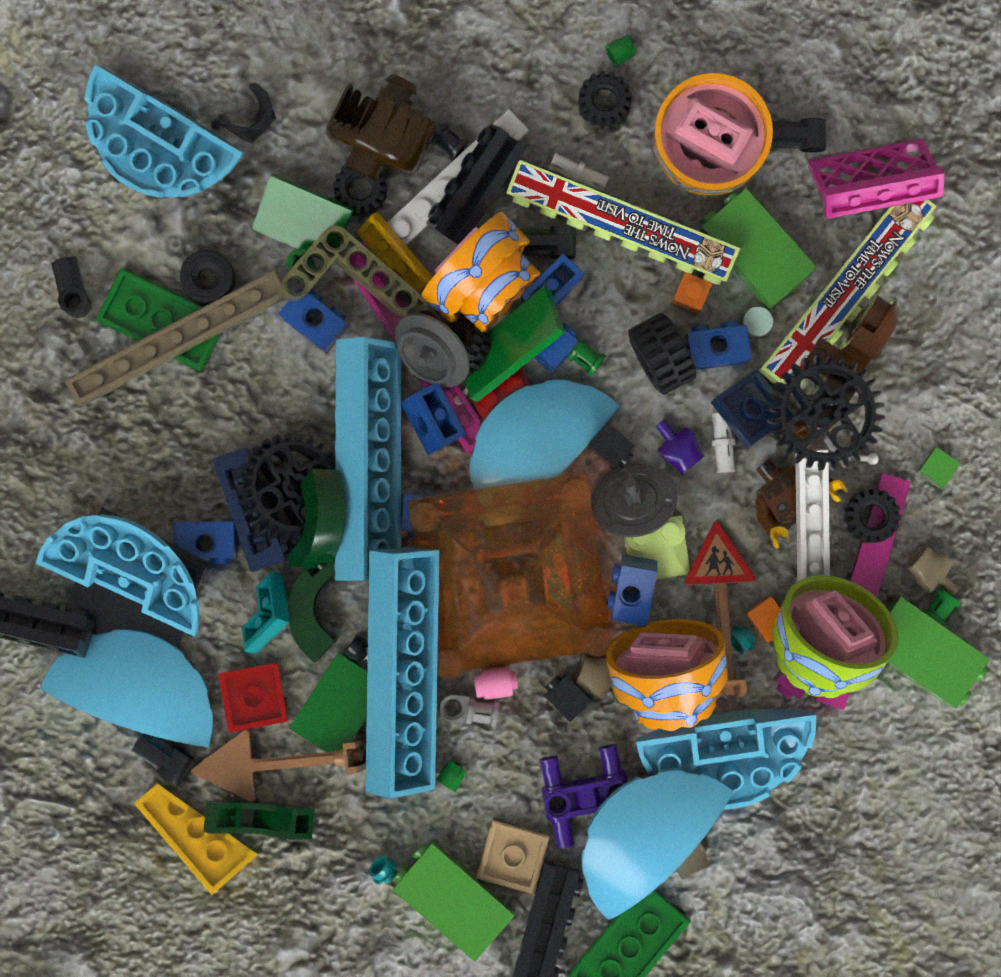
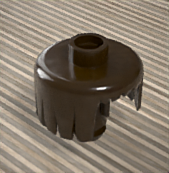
[325,74,436,181]

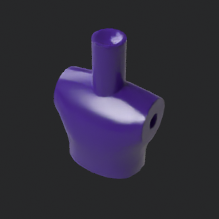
[655,419,705,475]

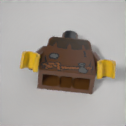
[755,458,848,548]

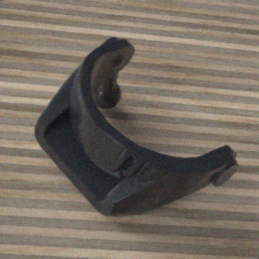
[211,83,276,144]

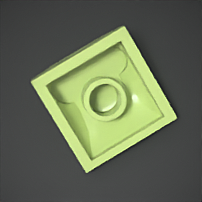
[624,515,690,579]

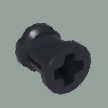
[431,122,469,161]

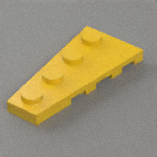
[134,784,258,895]

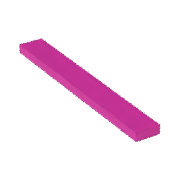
[349,241,482,454]
[814,473,911,710]

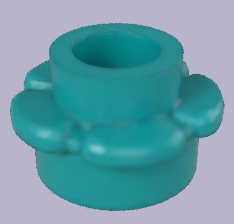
[730,625,755,654]
[369,856,397,885]

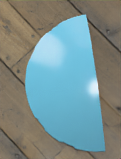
[85,64,244,198]
[469,380,620,531]
[36,514,200,637]
[40,629,214,748]
[635,709,816,810]
[581,769,733,920]

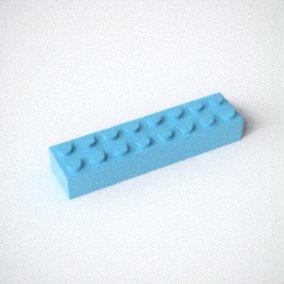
[334,337,401,581]
[366,546,439,799]

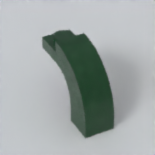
[287,469,345,569]
[288,557,337,663]
[203,799,315,840]

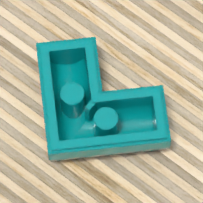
[242,571,290,654]

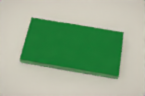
[95,268,222,373]
[465,286,565,402]
[568,890,691,977]

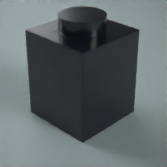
[587,422,635,469]
[544,674,592,722]

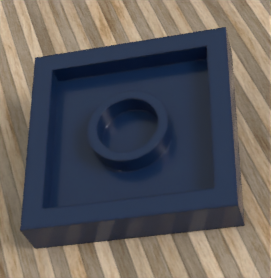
[711,369,793,449]

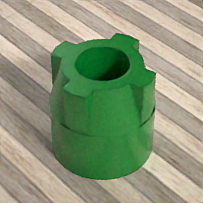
[605,35,637,67]
[436,760,467,793]

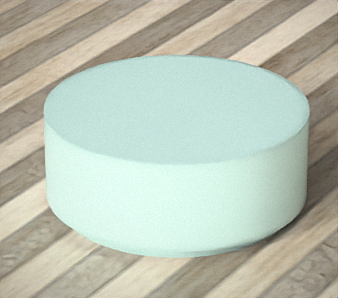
[742,307,773,337]

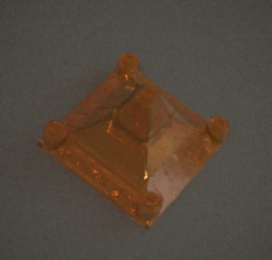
[408,472,612,680]

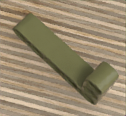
[281,225,440,321]

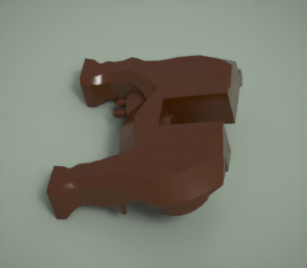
[780,295,898,446]

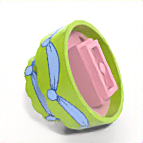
[772,575,898,698]

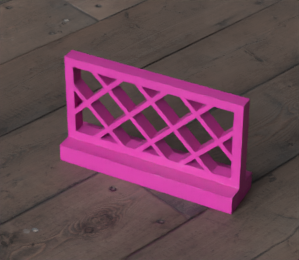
[808,139,944,219]

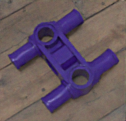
[539,744,628,849]

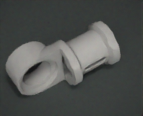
[439,694,499,728]

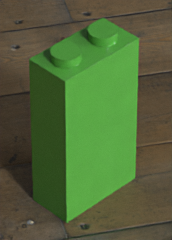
[700,188,817,311]
[887,597,990,708]
[392,840,515,962]

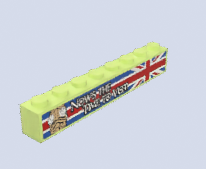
[506,160,742,285]
[759,200,937,385]

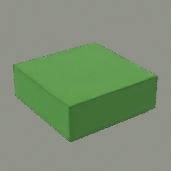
[918,446,961,488]

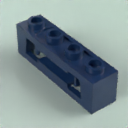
[213,447,290,572]

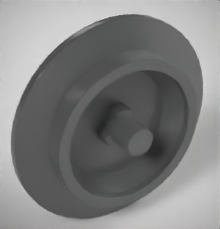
[395,313,470,387]
[591,463,678,537]

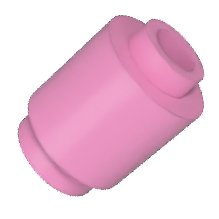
[474,666,518,700]

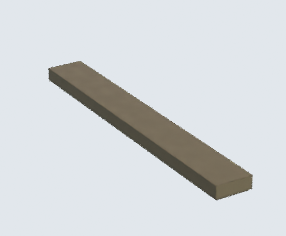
[64,269,286,407]

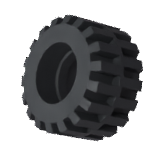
[628,312,696,395]

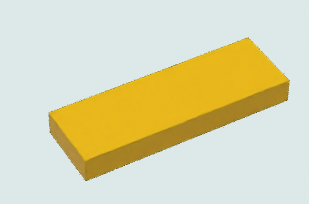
[356,212,433,294]

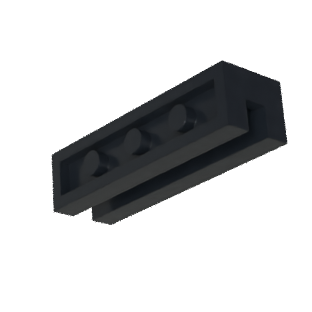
[426,124,527,245]
[0,592,96,658]
[512,860,583,977]

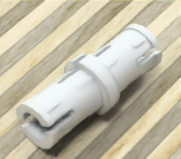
[548,152,609,192]
[712,413,735,473]

